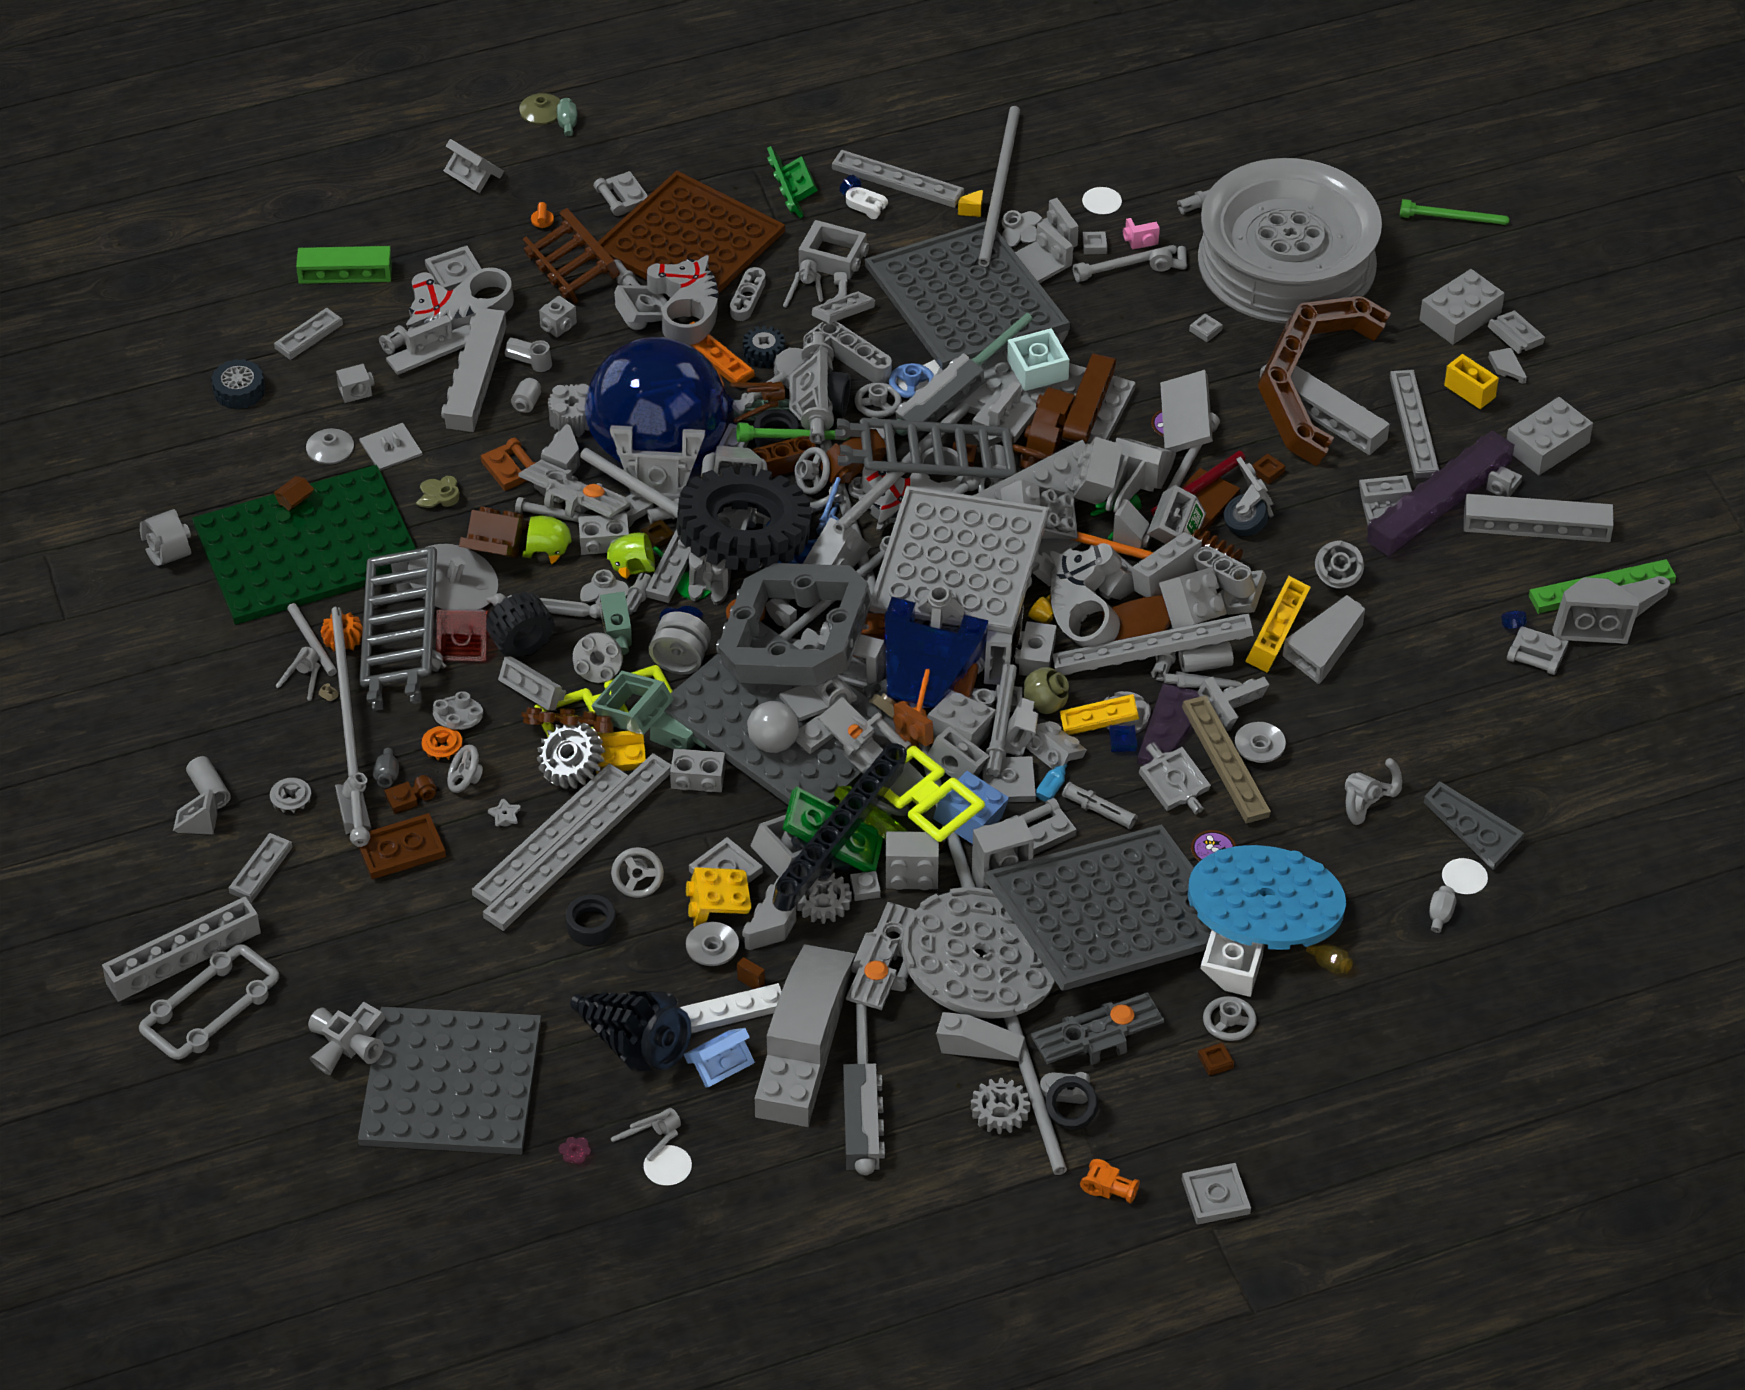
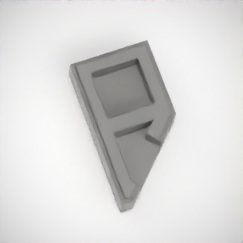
[1488,348,1527,384]

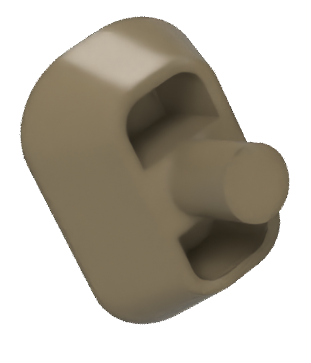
[319,683,339,701]

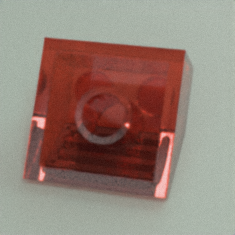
[436,609,490,661]

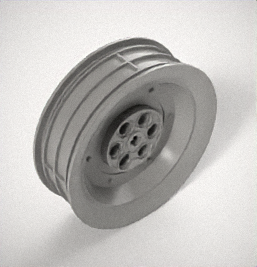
[1198,158,1382,323]

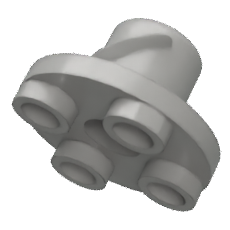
[573,632,623,683]

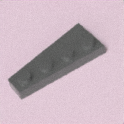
[1424,781,1524,870]

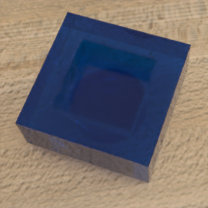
[1109,725,1137,752]

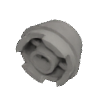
[1315,541,1364,588]

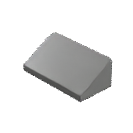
[335,785,371,834]

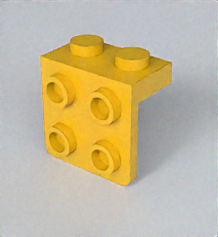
[686,867,751,928]

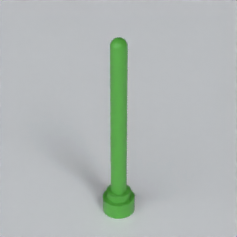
[1400,199,1510,225]
[736,423,850,442]

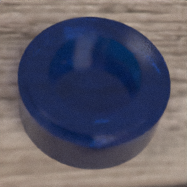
[839,175,861,197]
[1501,611,1527,628]

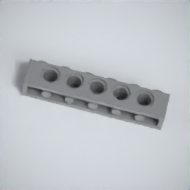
[102,896,261,1002]

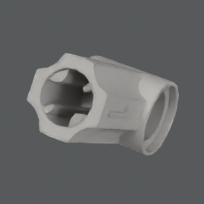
[505,338,552,372]

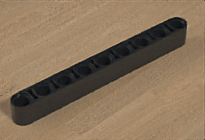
[772,743,907,912]

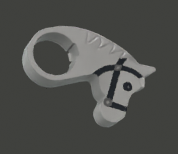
[1050,543,1122,648]

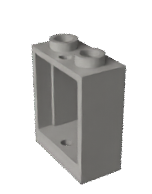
[798,220,869,280]

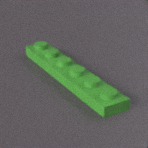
[1529,559,1676,614]

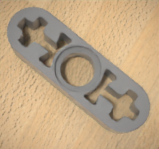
[730,267,766,321]

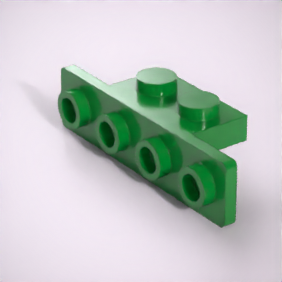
[767,146,818,218]

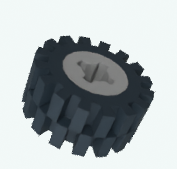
[743,326,785,369]

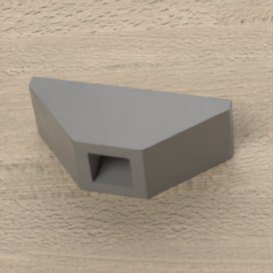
[742,876,796,950]

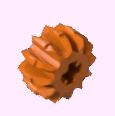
[321,611,363,652]

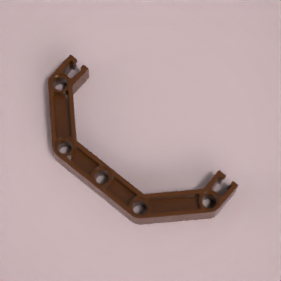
[1258,296,1391,466]

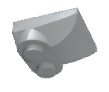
[614,285,667,330]

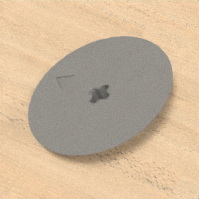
[408,544,498,612]

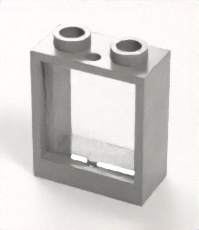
[816,626,886,688]

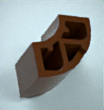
[1025,387,1075,456]
[819,429,886,484]

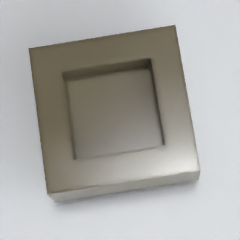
[869,693,895,718]

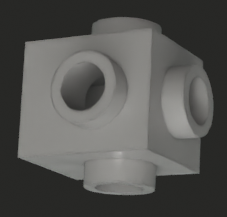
[539,296,577,337]

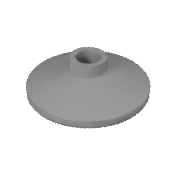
[306,428,354,465]
[1235,722,1286,763]
[686,922,739,966]

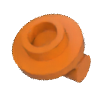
[531,202,554,228]

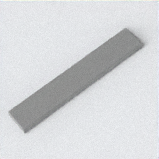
[832,150,964,208]
[1390,370,1439,479]

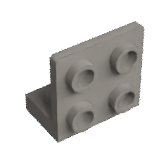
[1015,220,1073,283]

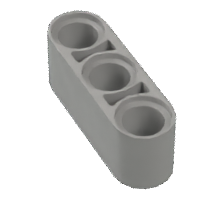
[1194,547,1256,598]

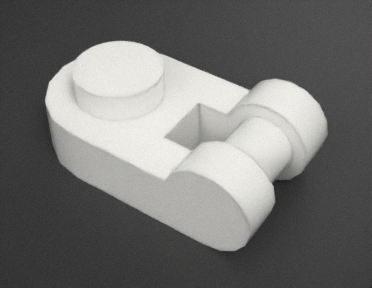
[846,187,888,219]

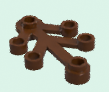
[521,707,614,733]

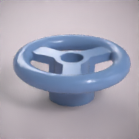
[889,363,934,399]

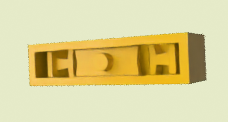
[1245,576,1311,673]

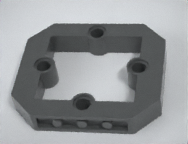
[716,563,872,686]

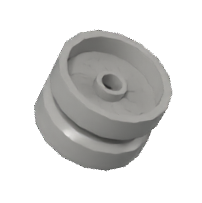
[649,612,711,675]

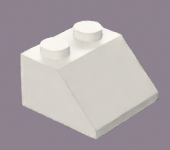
[1201,930,1264,997]

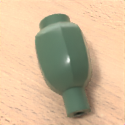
[556,98,577,136]

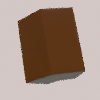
[274,476,314,511]

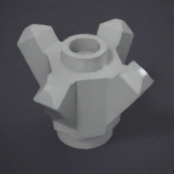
[917,585,965,631]

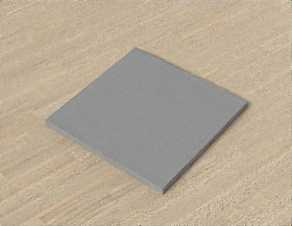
[869,486,1050,634]

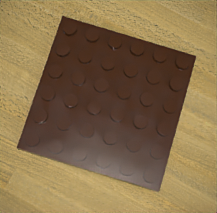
[598,170,785,294]

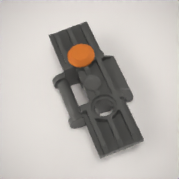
[1031,992,1164,1065]

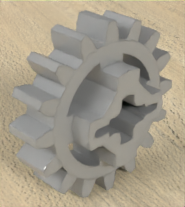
[796,873,851,924]
[971,1078,1030,1134]

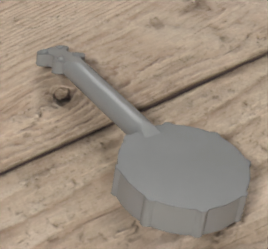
[732,347,803,414]

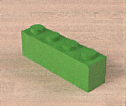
[296,246,392,284]

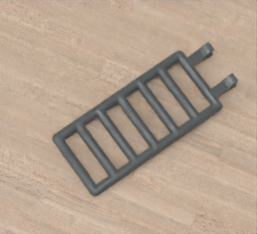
[835,418,1017,479]
[359,547,437,711]

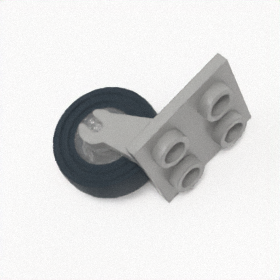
[1224,457,1274,536]

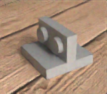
[444,139,504,193]
[972,381,1037,444]

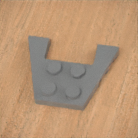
[610,425,705,500]

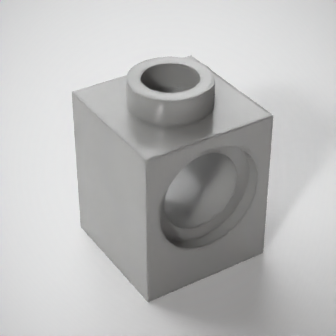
[336,364,374,403]

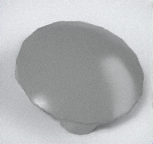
[433,692,483,729]

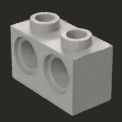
[578,514,629,555]
[670,749,725,792]

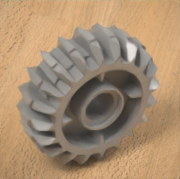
[537,721,606,789]

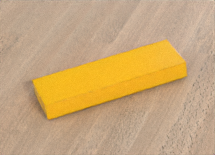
[1060,694,1139,735]

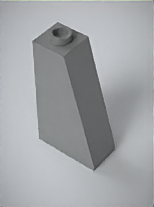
[1283,595,1365,684]
[984,630,1014,685]

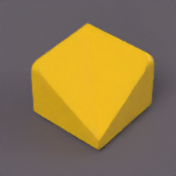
[958,190,983,217]

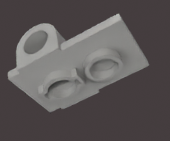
[780,674,857,721]

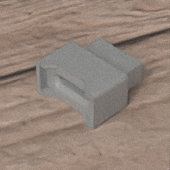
[1004,698,1038,757]

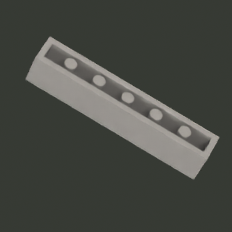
[441,307,507,432]
[1260,364,1389,455]
[1464,494,1613,542]

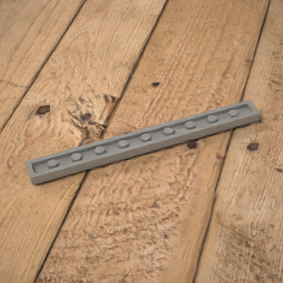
[645,423,750,603]
[483,753,671,931]

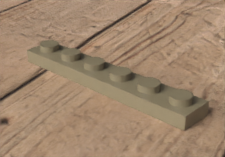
[1182,695,1271,824]

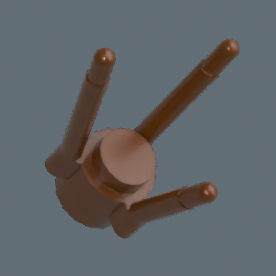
[730,382,785,423]

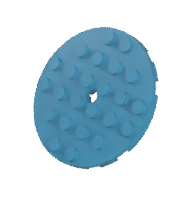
[1187,845,1346,950]

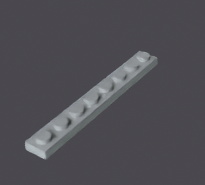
[1052,613,1254,675]
[472,763,629,906]

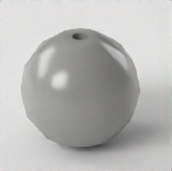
[747,701,799,753]

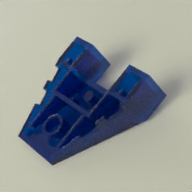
[884,597,989,708]

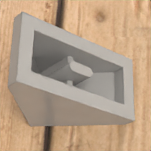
[173,789,217,834]

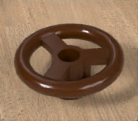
[1013,444,1049,469]

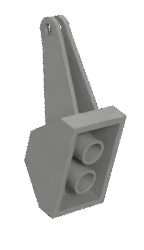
[1106,438,1176,513]
[1552,576,1670,644]

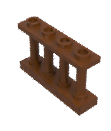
[523,208,620,304]

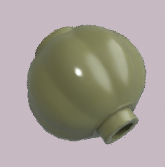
[1024,667,1069,714]

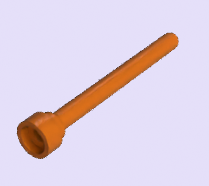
[1069,532,1154,559]

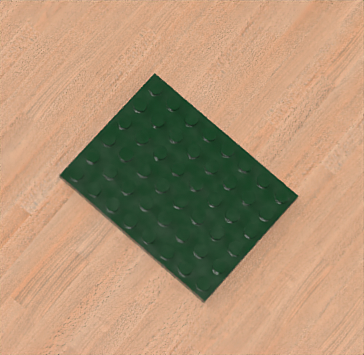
[192,465,416,625]

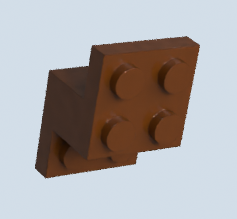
[459,506,530,558]

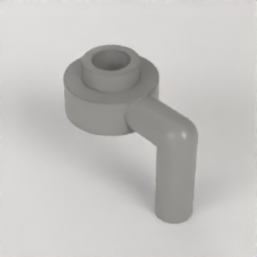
[1149,246,1187,272]

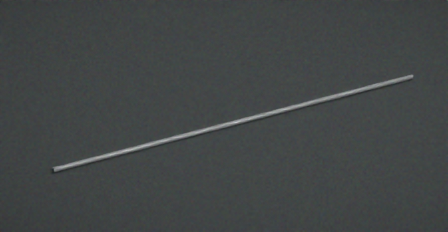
[820,440,1067,1175]

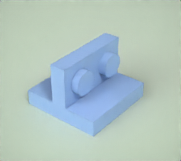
[684,1028,755,1087]

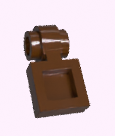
[384,775,436,814]

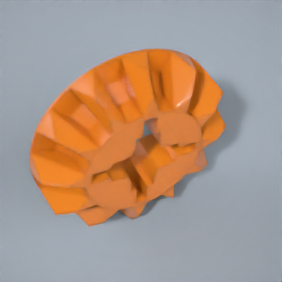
[422,726,462,760]

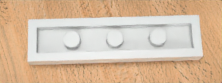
[680,983,782,1033]

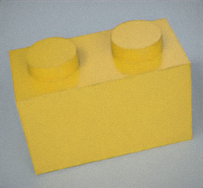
[1444,354,1499,409]

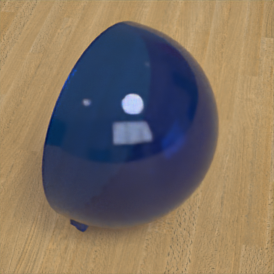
[584,337,734,468]

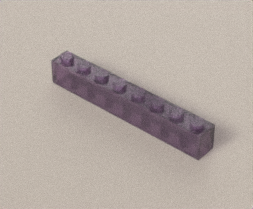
[1367,430,1515,556]

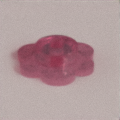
[559,1137,591,1164]

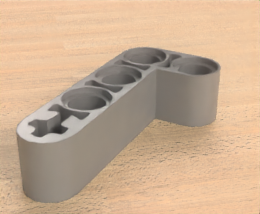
[803,321,892,384]

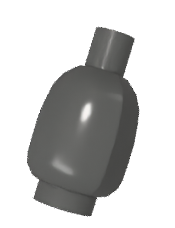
[373,748,399,788]

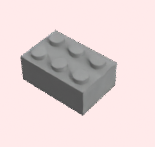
[1419,269,1504,345]
[1505,397,1593,475]
[972,816,1034,890]

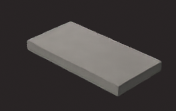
[1160,370,1213,452]

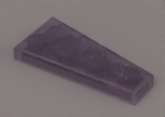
[1137,683,1200,765]

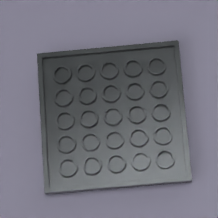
[358,1007,541,1155]

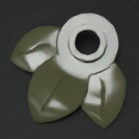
[416,476,460,508]

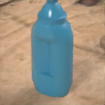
[1035,764,1067,802]

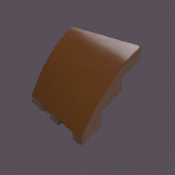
[1103,595,1171,641]

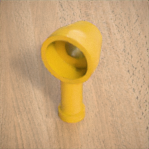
[1028,594,1054,624]

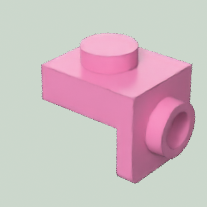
[1123,218,1159,250]

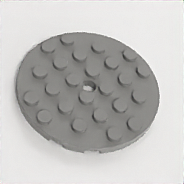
[901,887,1055,1019]

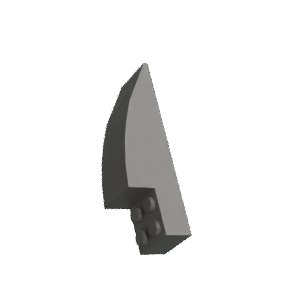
[755,944,856,1127]

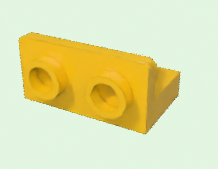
[596,731,646,774]

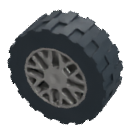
[211,359,265,409]

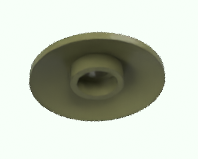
[519,93,560,125]

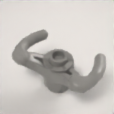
[1345,758,1402,825]

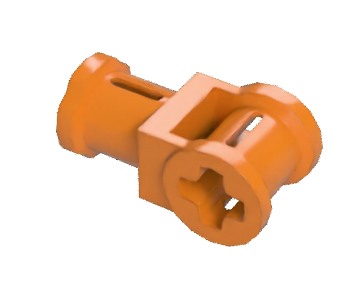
[1080,1159,1140,1203]

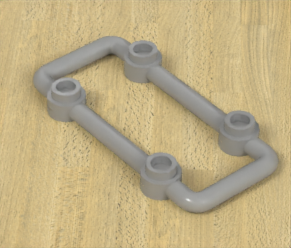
[139,944,280,1060]

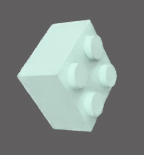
[1007,328,1070,391]

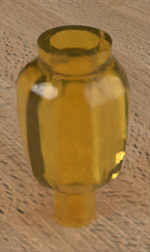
[1306,944,1353,974]

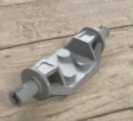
[789,331,834,444]

